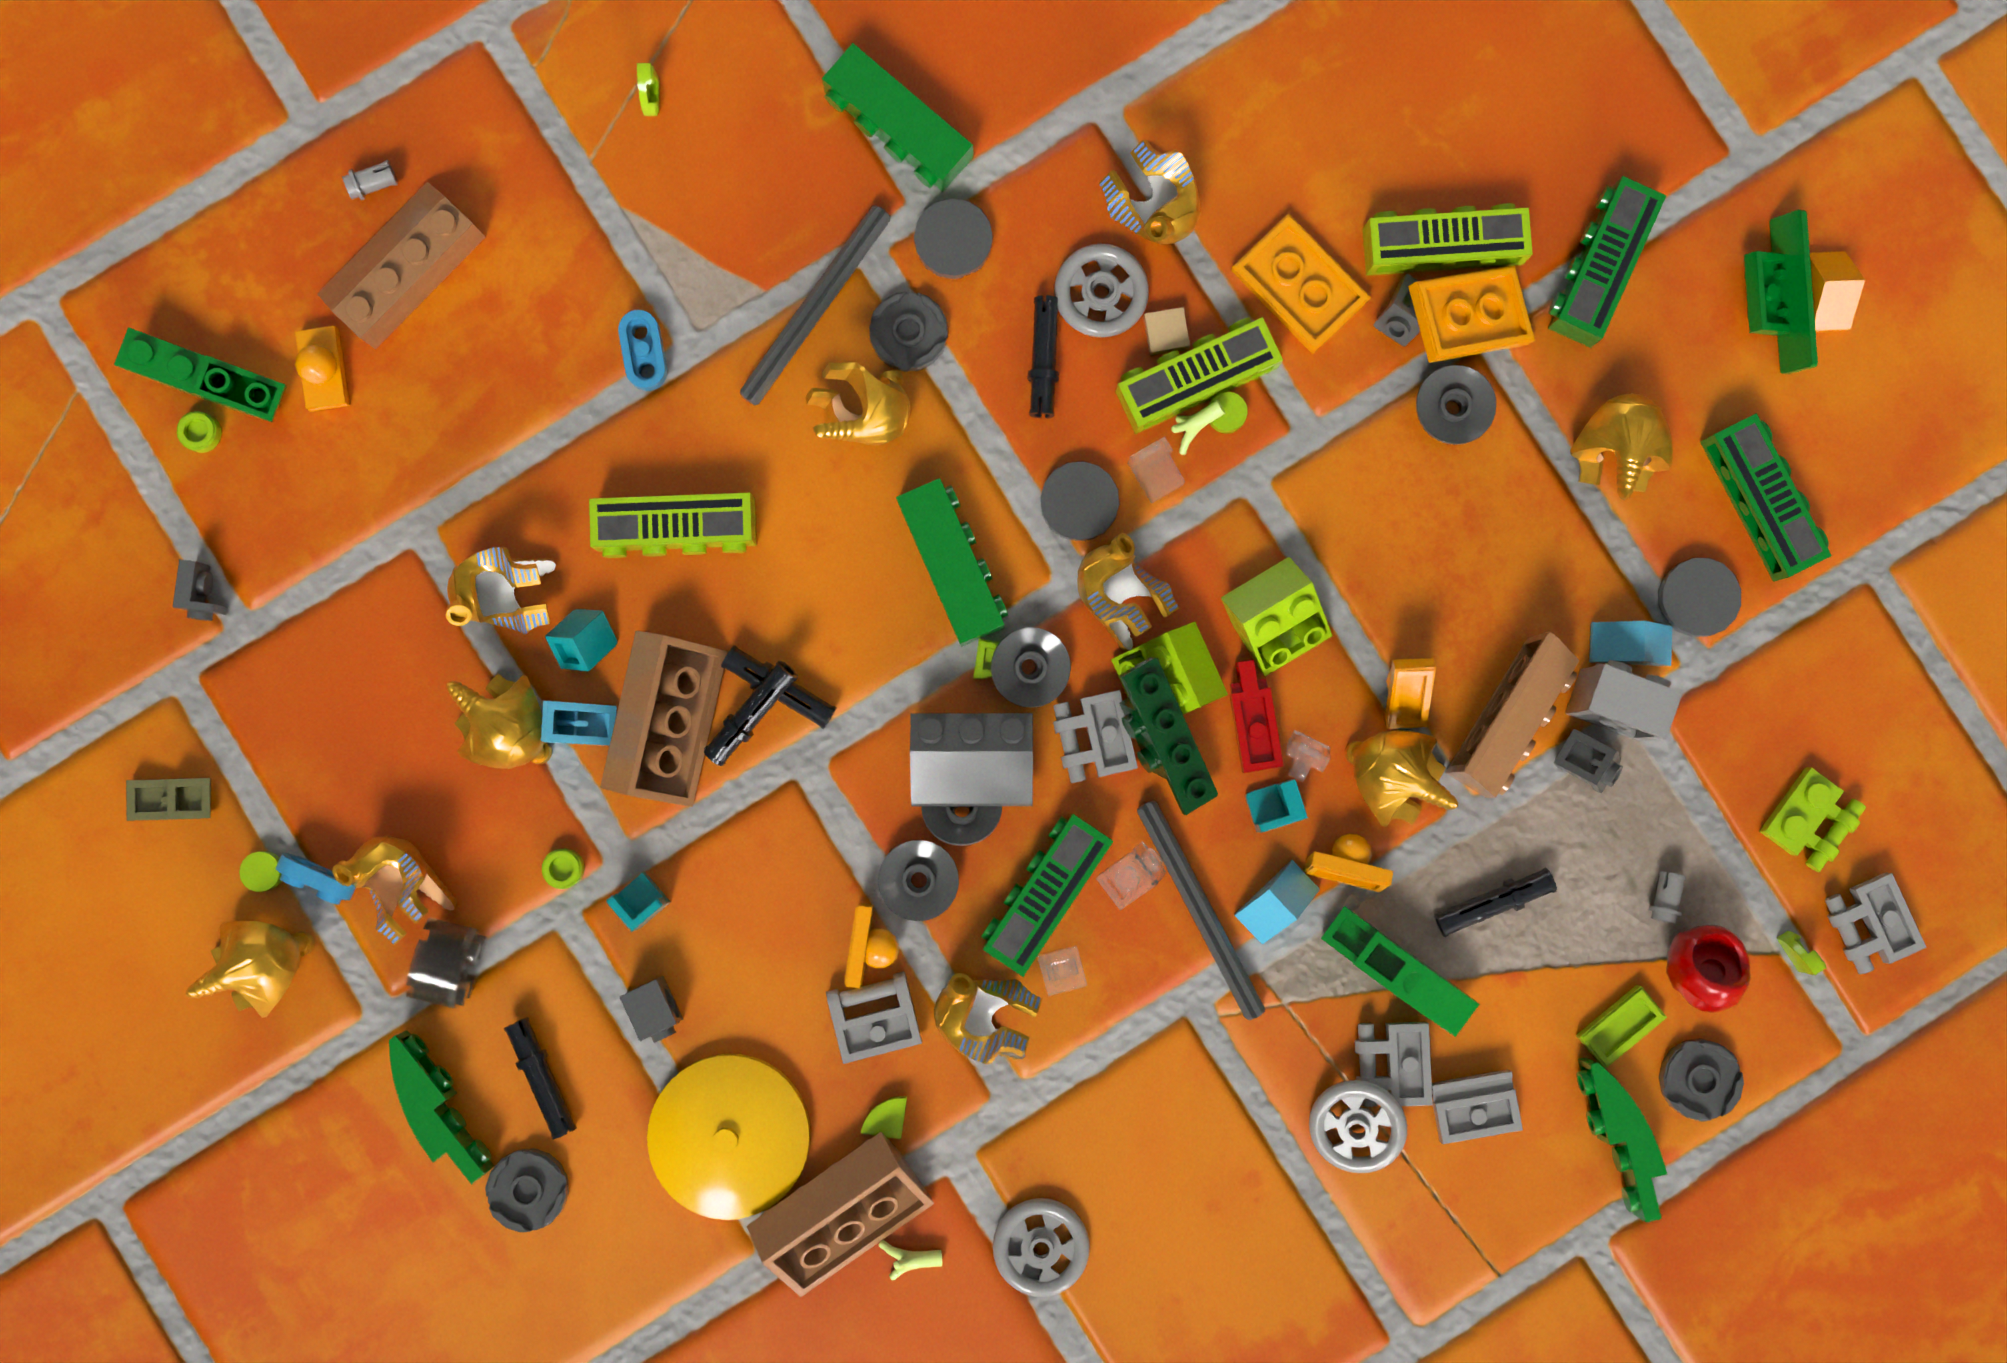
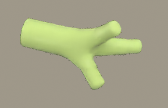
[1171,400,1225,455]
[879,1240,942,1280]

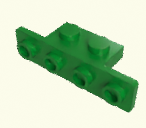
[1744,210,1818,374]

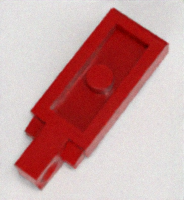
[1229,659,1284,773]

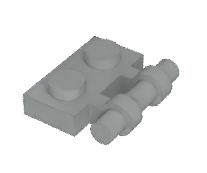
[1053,690,1138,783]
[1825,873,1927,974]
[1355,1021,1433,1107]

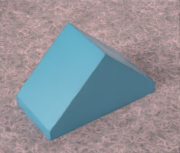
[1589,621,1672,666]
[541,701,617,746]
[1234,860,1320,944]

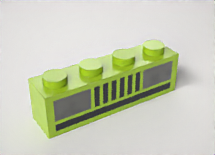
[1362,203,1533,275]
[1116,317,1283,434]
[589,492,757,558]

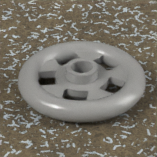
[1054,244,1149,337]
[1309,1080,1408,1173]
[993,1198,1090,1297]

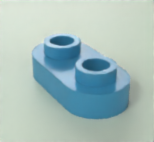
[618,310,668,391]
[275,853,356,904]

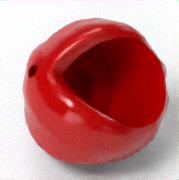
[1666,925,1751,1013]

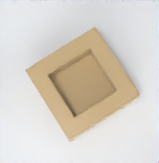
[1143,307,1190,356]

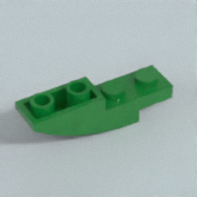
[114,327,286,423]
[1321,906,1480,1037]
[389,1030,494,1184]
[1576,1057,1667,1222]

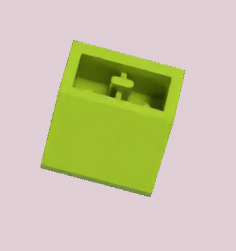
[1221,557,1332,676]
[1111,622,1228,714]

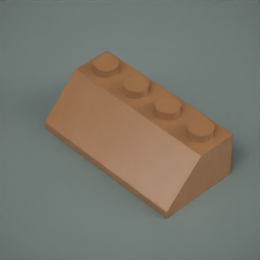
[317,182,485,349]
[600,631,728,807]
[1445,632,1579,798]
[747,1132,934,1297]

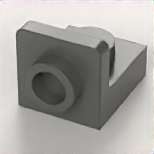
[1374,273,1420,346]
[173,559,228,621]
[1553,729,1623,793]

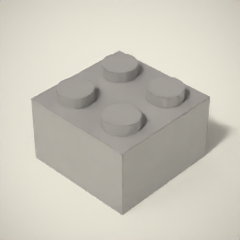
[1565,660,1683,741]

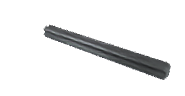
[740,205,890,405]
[1137,800,1265,1020]

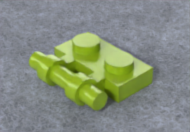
[1759,767,1866,872]

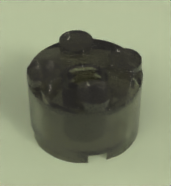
[406,917,487,1009]

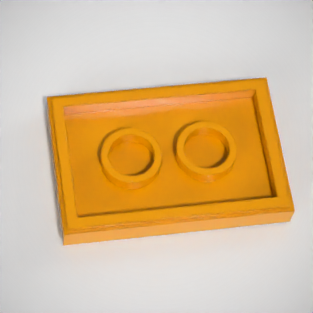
[1231,213,1371,354]
[1408,265,1535,363]

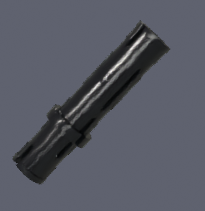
[1028,295,1059,418]
[721,645,837,729]
[704,661,798,766]
[1434,867,1557,937]
[503,1017,577,1140]

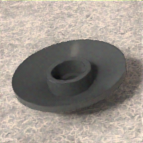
[1416,365,1496,445]
[991,627,1071,708]
[921,806,1002,846]
[878,840,959,921]

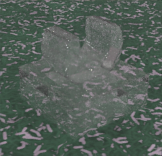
[1287,729,1331,782]
[1038,945,1088,996]

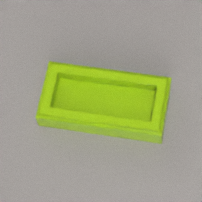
[1576,985,1667,1069]

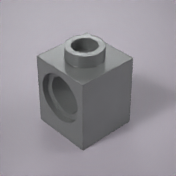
[619,976,683,1043]

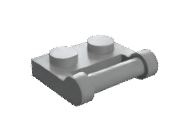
[826,971,923,1064]

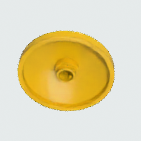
[647,1053,811,1220]

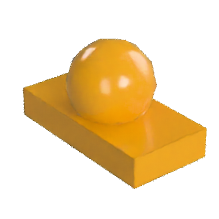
[295,326,350,412]
[1384,658,1436,729]
[1304,834,1394,893]
[844,903,899,989]

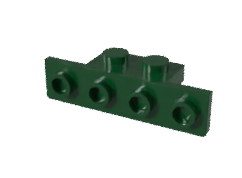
[1119,657,1218,815]

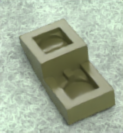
[126,778,211,821]

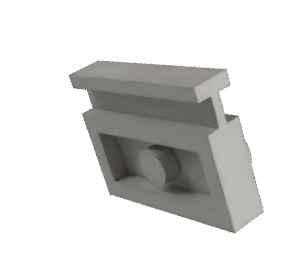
[1432,1069,1523,1144]

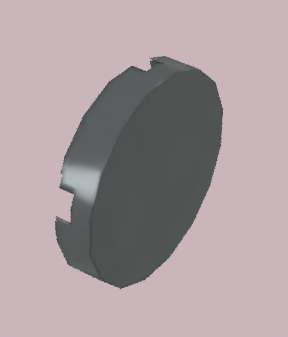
[914,198,993,279]
[869,292,948,372]
[1040,461,1119,541]
[1658,558,1741,637]
[1659,1038,1744,1122]
[485,1148,569,1232]

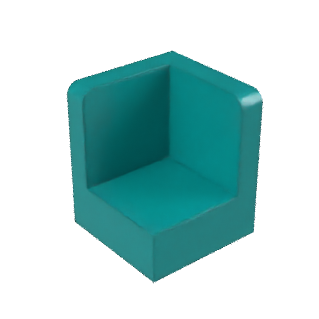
[545,609,618,671]
[1245,779,1308,833]
[606,872,671,932]

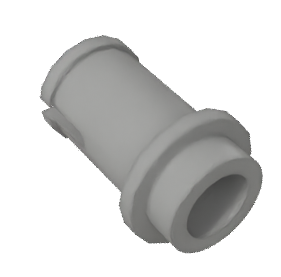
[342,160,398,200]
[1648,871,1686,924]

